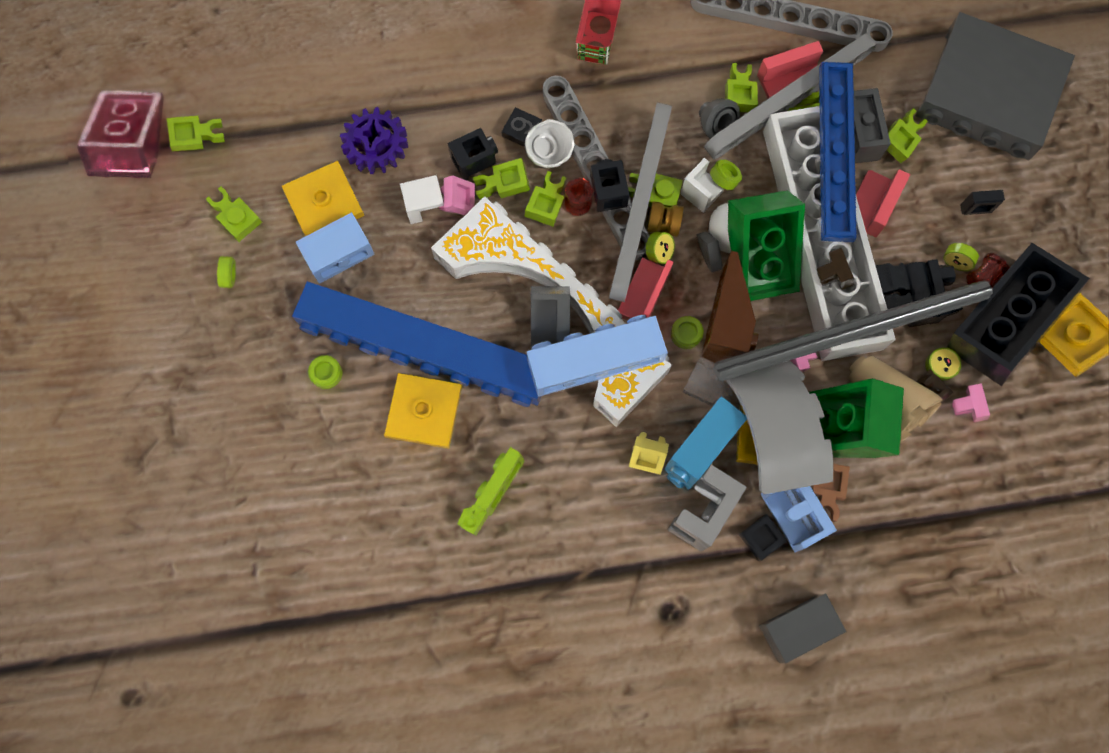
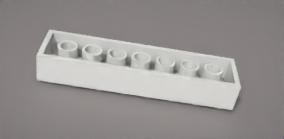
[763,106,896,361]

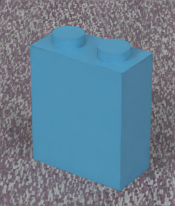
[664,396,747,490]

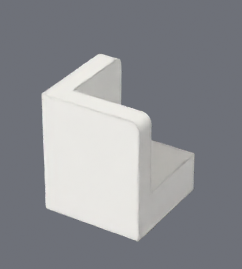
[680,158,724,213]
[400,175,444,224]

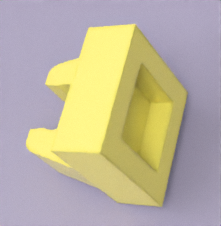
[629,432,669,475]

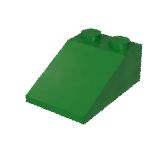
[728,190,805,301]
[809,378,904,458]

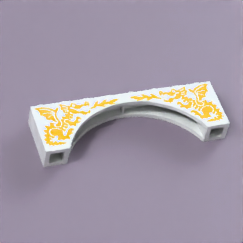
[431,197,672,427]

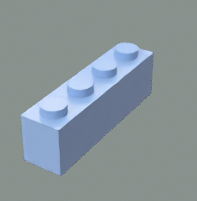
[527,315,668,397]

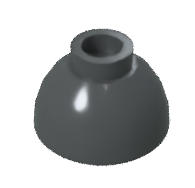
[699,98,740,139]

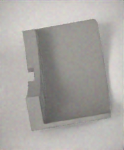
[726,360,833,494]

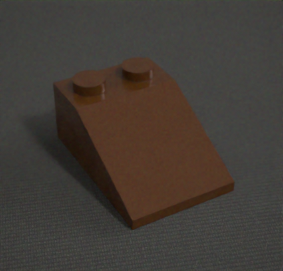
[700,251,759,364]

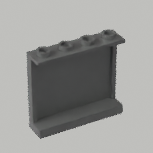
[915,12,1075,160]

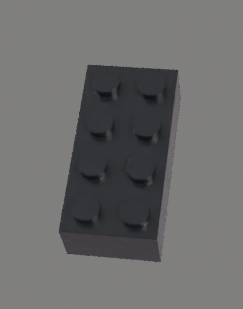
[947,243,1090,386]

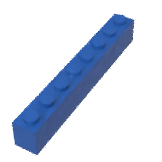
[292,281,541,407]

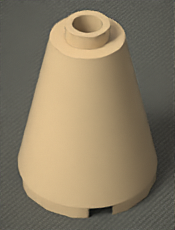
[849,356,943,443]

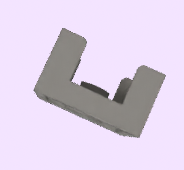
[668,465,747,552]

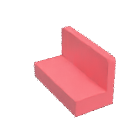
[757,41,823,99]
[856,169,911,237]
[618,257,674,320]

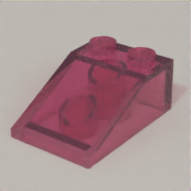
[77,91,164,178]

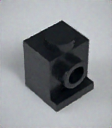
[448,128,498,180]
[590,159,630,212]

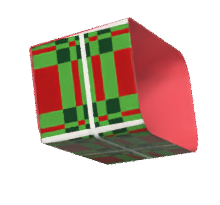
[576,0,621,65]

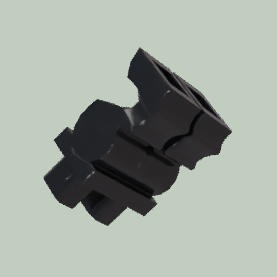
[875,259,963,327]

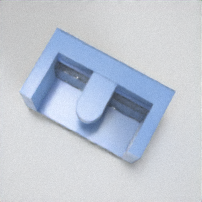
[761,486,837,552]

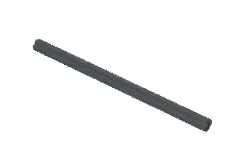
[714,280,993,381]

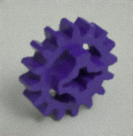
[340,107,408,174]

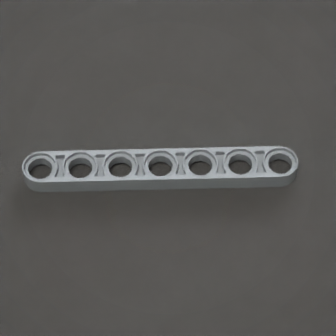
[690,0,893,52]
[704,33,877,160]
[543,75,649,260]
[609,102,672,302]

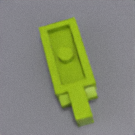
[457,447,525,536]

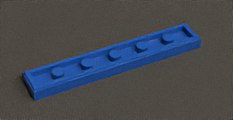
[819,62,857,243]

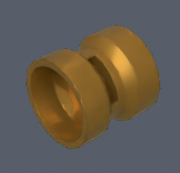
[647,201,684,237]

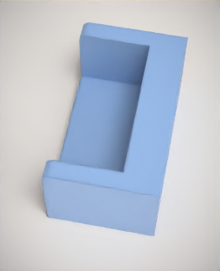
[296,212,375,284]

